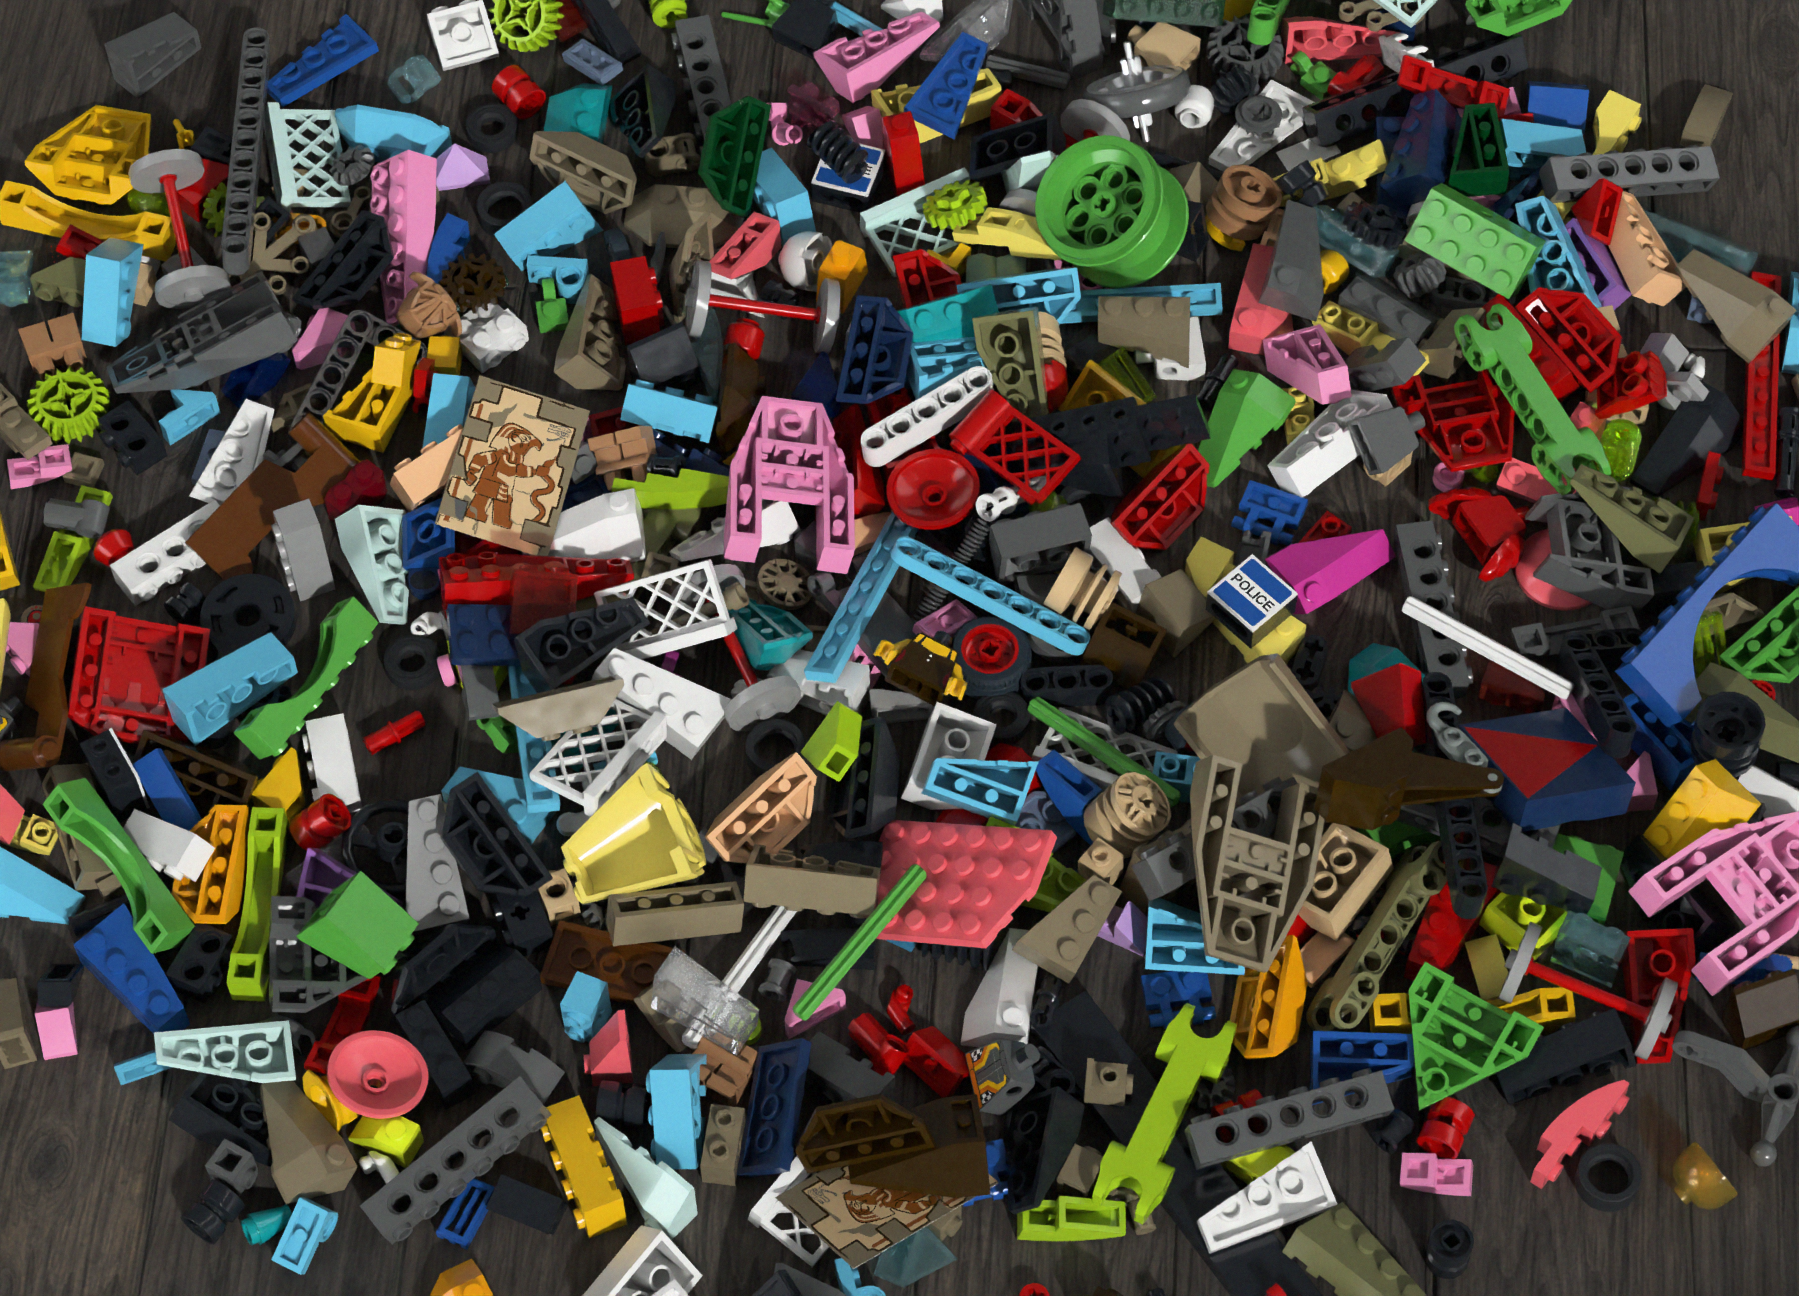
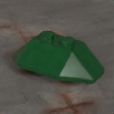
[698,96,771,219]

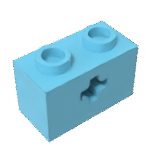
[560,971,612,1043]

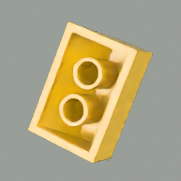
[1643,759,1761,858]

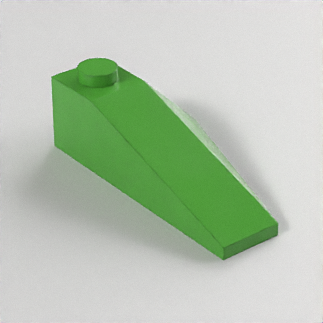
[1198,369,1296,488]

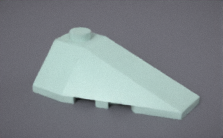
[1002,151,1059,194]
[335,505,409,625]
[154,1020,296,1083]
[594,1117,698,1240]

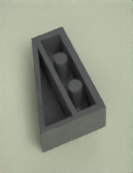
[104,12,202,99]
[804,1031,896,1105]

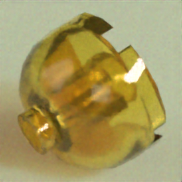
[1673,1141,1738,1210]

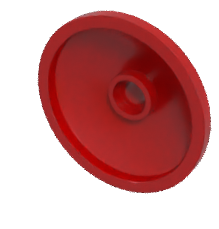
[887,449,980,530]

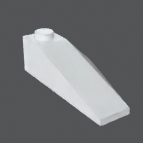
[522,488,646,562]
[669,499,800,561]
[961,928,1038,1047]

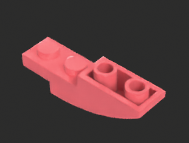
[1530,1080,1630,1189]

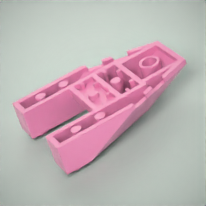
[724,396,855,574]
[1628,811,1799,996]

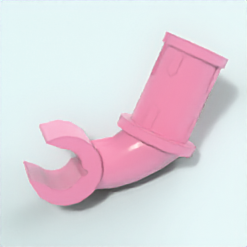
[767,103,803,146]

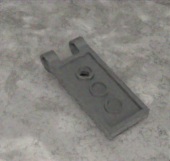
[807,555,916,692]

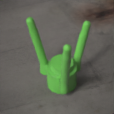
[721,0,790,28]

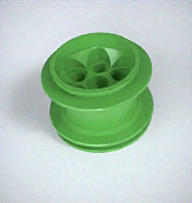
[1035,135,1189,289]

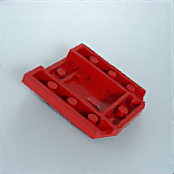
[68,606,210,744]

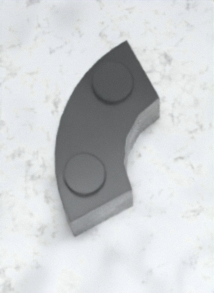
[463,1031,565,1104]

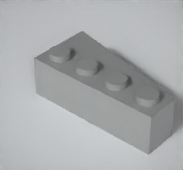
[271,498,335,602]
[406,794,471,940]

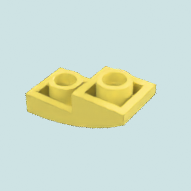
[1282,387,1315,445]
[0,814,58,856]
[1465,934,1508,1001]

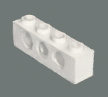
[110,500,220,606]

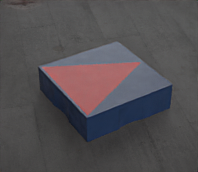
[1459,708,1636,832]

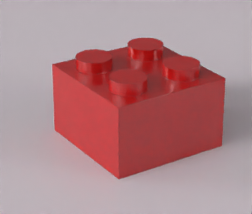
[610,256,665,345]

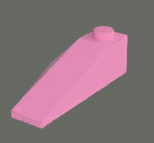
[813,12,940,103]

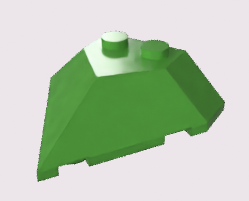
[1465,0,1573,36]
[1408,962,1544,1111]

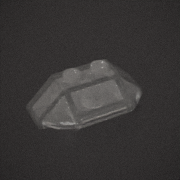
[919,0,1013,63]

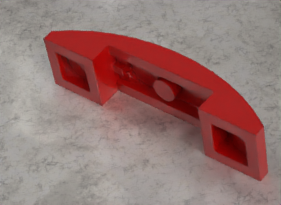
[1397,55,1510,115]
[304,976,381,1075]

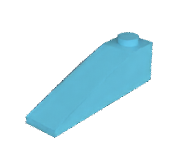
[0,847,85,925]

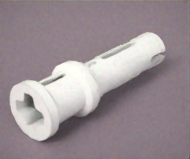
[976,476,1047,522]

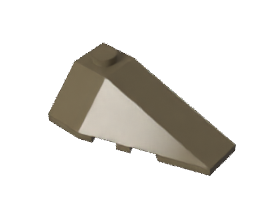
[668,211,714,323]

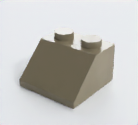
[1417,307,1486,385]

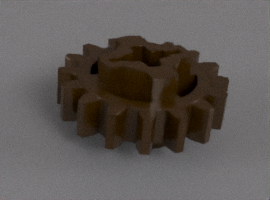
[440,253,506,314]

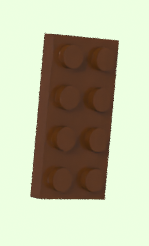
[540,920,686,1007]

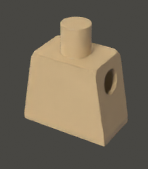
[1128,21,1201,71]

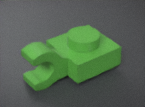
[1290,51,1337,100]
[536,278,569,333]
[476,716,519,753]

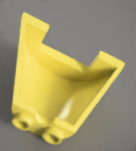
[561,763,706,904]

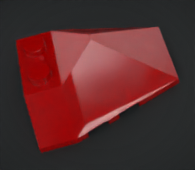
[1390,369,1515,472]

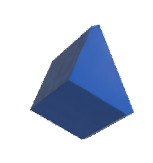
[1526,81,1589,135]
[402,497,455,570]

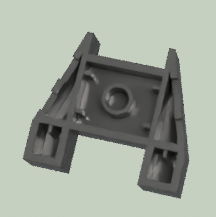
[1017,0,1105,81]
[1525,486,1655,614]

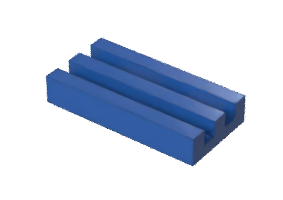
[436,1178,495,1250]

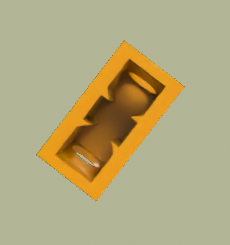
[816,240,868,314]

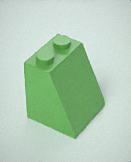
[296,871,419,979]

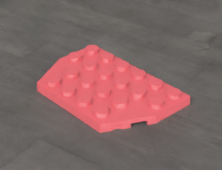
[876,820,1057,948]

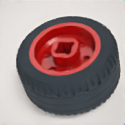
[950,616,1032,700]

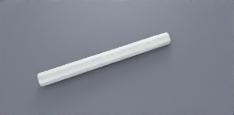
[1402,596,1574,699]
[682,906,797,1049]

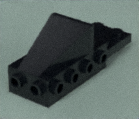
[1011,394,1211,499]

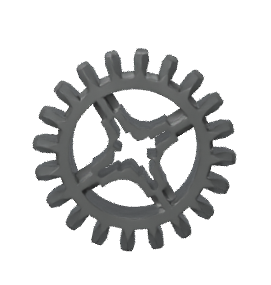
[1206,15,1284,83]

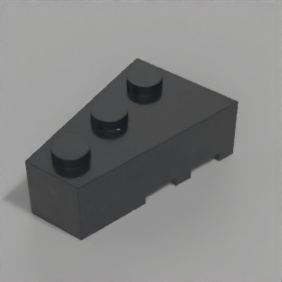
[1491,823,1602,916]

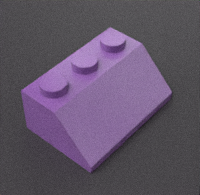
[1565,218,1632,310]

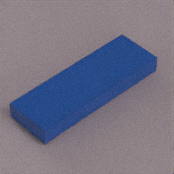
[132,748,202,831]

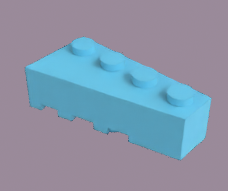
[162,632,298,746]

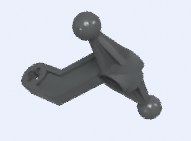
[1672,1025,1799,1167]

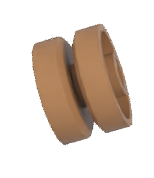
[1206,165,1282,241]

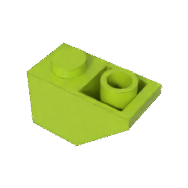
[800,701,862,782]

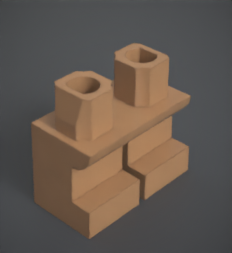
[18,313,87,381]
[587,426,657,490]
[692,1029,758,1107]

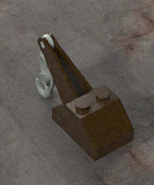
[1314,702,1504,830]

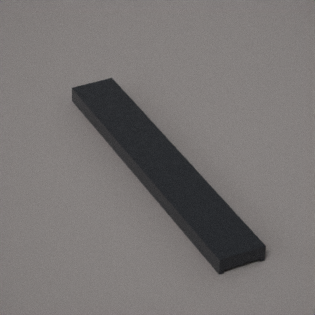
[1031,991,1322,1296]

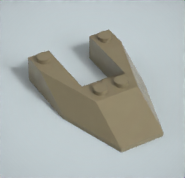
[1190,755,1324,973]

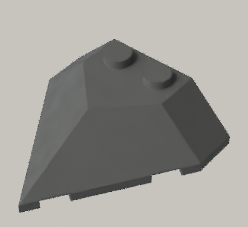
[268,896,406,1013]

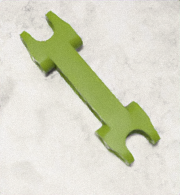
[1092,1003,1237,1225]

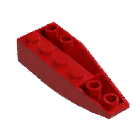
[439,551,634,618]

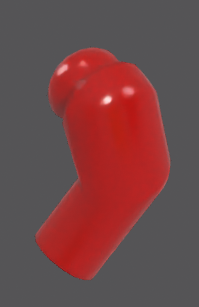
[886,984,916,1035]

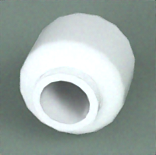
[1174,85,1214,128]

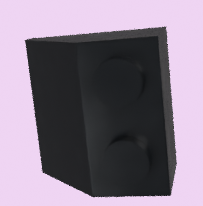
[627,322,701,392]

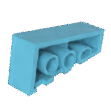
[1515,195,1602,308]

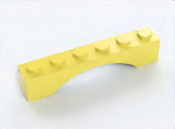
[1537,90,1642,225]

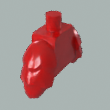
[1429,487,1531,582]

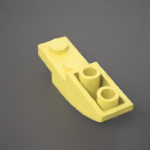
[1272,139,1389,207]
[952,207,1063,260]
[1311,301,1429,376]

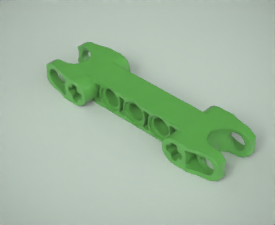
[1454,303,1611,495]

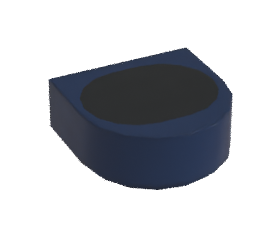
[408,567,441,600]

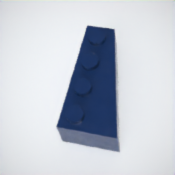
[1380,89,1457,207]

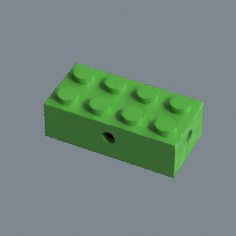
[1405,183,1546,299]

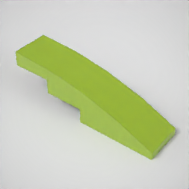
[612,468,729,510]
[33,485,113,592]

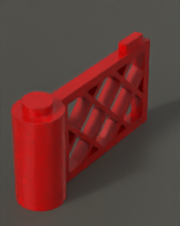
[949,389,1081,506]

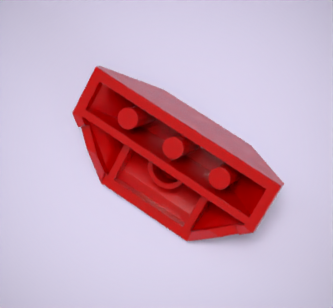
[893,249,962,308]
[1515,287,1622,393]
[1110,443,1210,551]

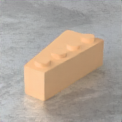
[1608,191,1686,306]

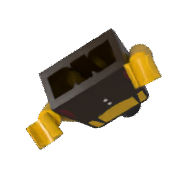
[873,631,967,706]

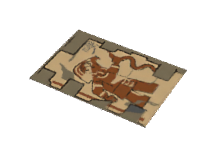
[435,375,590,556]
[775,1165,999,1269]

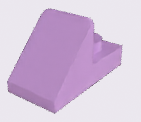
[1097,901,1147,956]

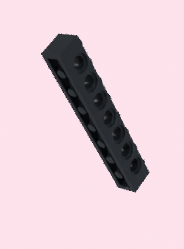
[1302,33,1528,147]

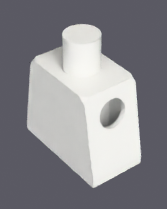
[1134,317,1206,381]

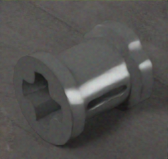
[758,959,797,1002]

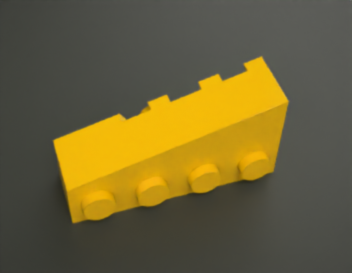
[540,1095,627,1239]

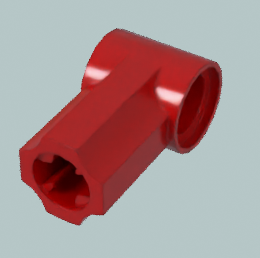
[1327,54,1384,96]
[848,1013,910,1076]

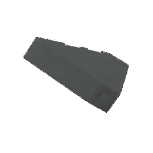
[1258,200,1324,322]

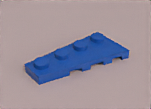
[267,14,379,108]
[904,32,988,140]

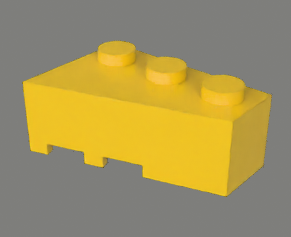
[323,362,417,453]

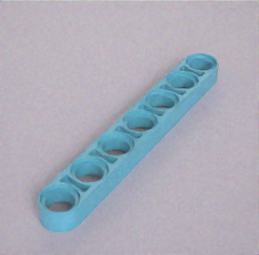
[890,536,1091,655]

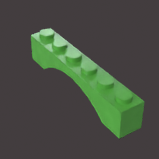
[233,596,379,760]
[42,778,195,954]

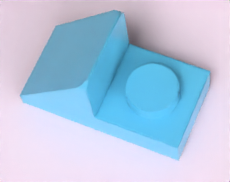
[159,389,220,446]

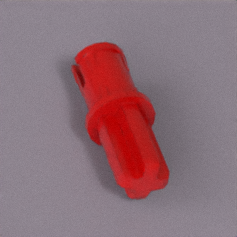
[362,711,426,755]

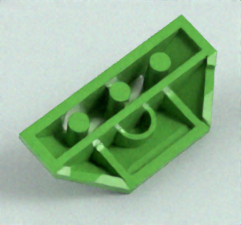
[1719,587,1799,683]

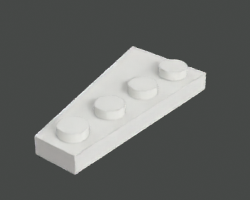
[1208,79,1315,172]
[189,399,274,505]

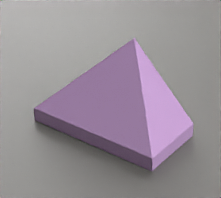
[436,143,490,191]

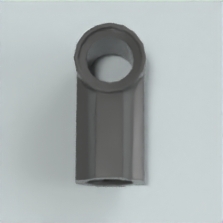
[43,498,110,539]

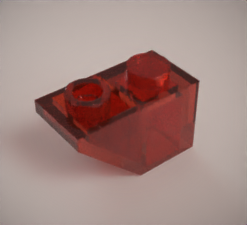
[1479,660,1545,714]

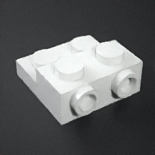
[427,0,499,71]
[444,303,529,373]

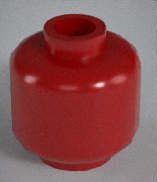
[723,318,765,361]

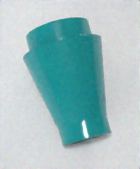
[241,1204,292,1246]

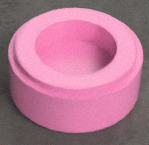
[1433,462,1465,492]
[436,654,458,687]

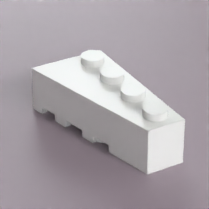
[1267,390,1393,497]
[591,648,732,760]

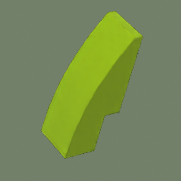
[1017,1195,1126,1241]

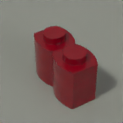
[324,459,387,524]

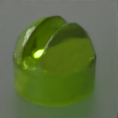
[1472,464,1498,483]

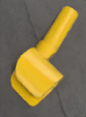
[173,119,195,149]

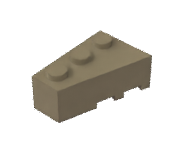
[1098,296,1190,368]
[1012,875,1122,983]

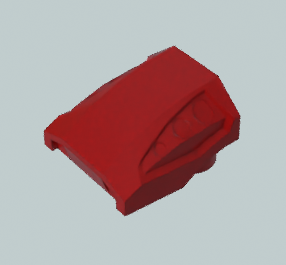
[1595,350,1667,419]

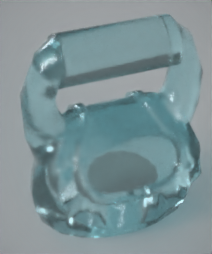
[387,54,441,103]

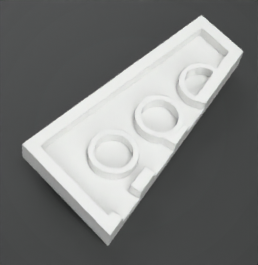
[1197,1141,1337,1254]

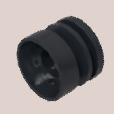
[1690,692,1766,777]

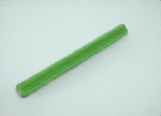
[1027,697,1181,808]
[793,864,927,1021]

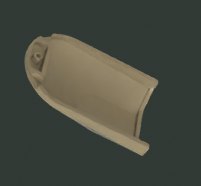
[1174,653,1357,840]

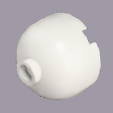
[778,231,832,292]

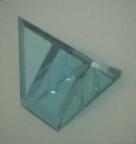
[873,1226,957,1288]

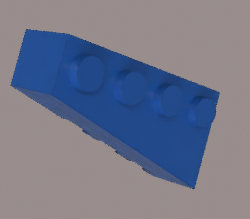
[74,903,190,1034]

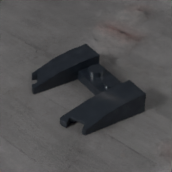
[780,841,883,970]

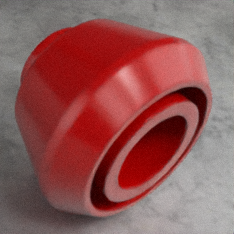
[94,529,135,568]

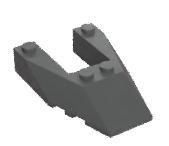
[106,271,298,393]

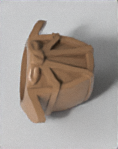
[396,272,462,339]

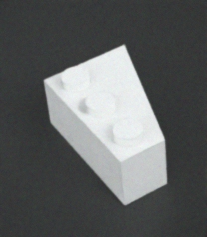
[768,649,870,716]

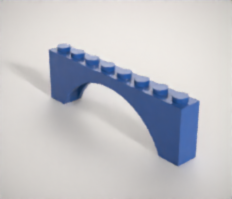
[1615,503,1799,728]

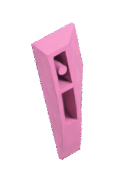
[370,150,437,326]

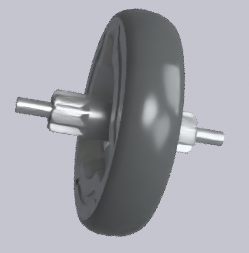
[1083,41,1191,142]

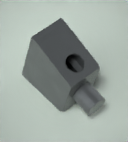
[1346,406,1426,475]

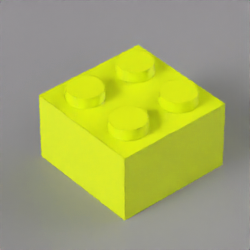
[1479,892,1575,961]

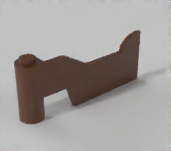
[185,412,361,581]
[0,583,92,771]

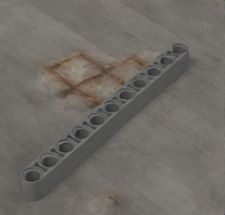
[221,27,270,275]

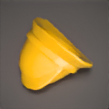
[302,1070,360,1133]

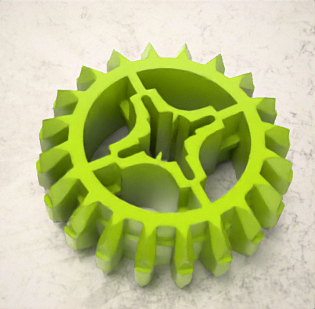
[488,0,564,52]
[27,366,111,445]

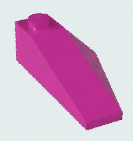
[1265,529,1396,614]

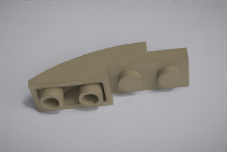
[0,383,53,460]

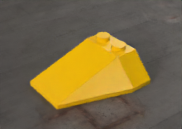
[25,105,151,205]

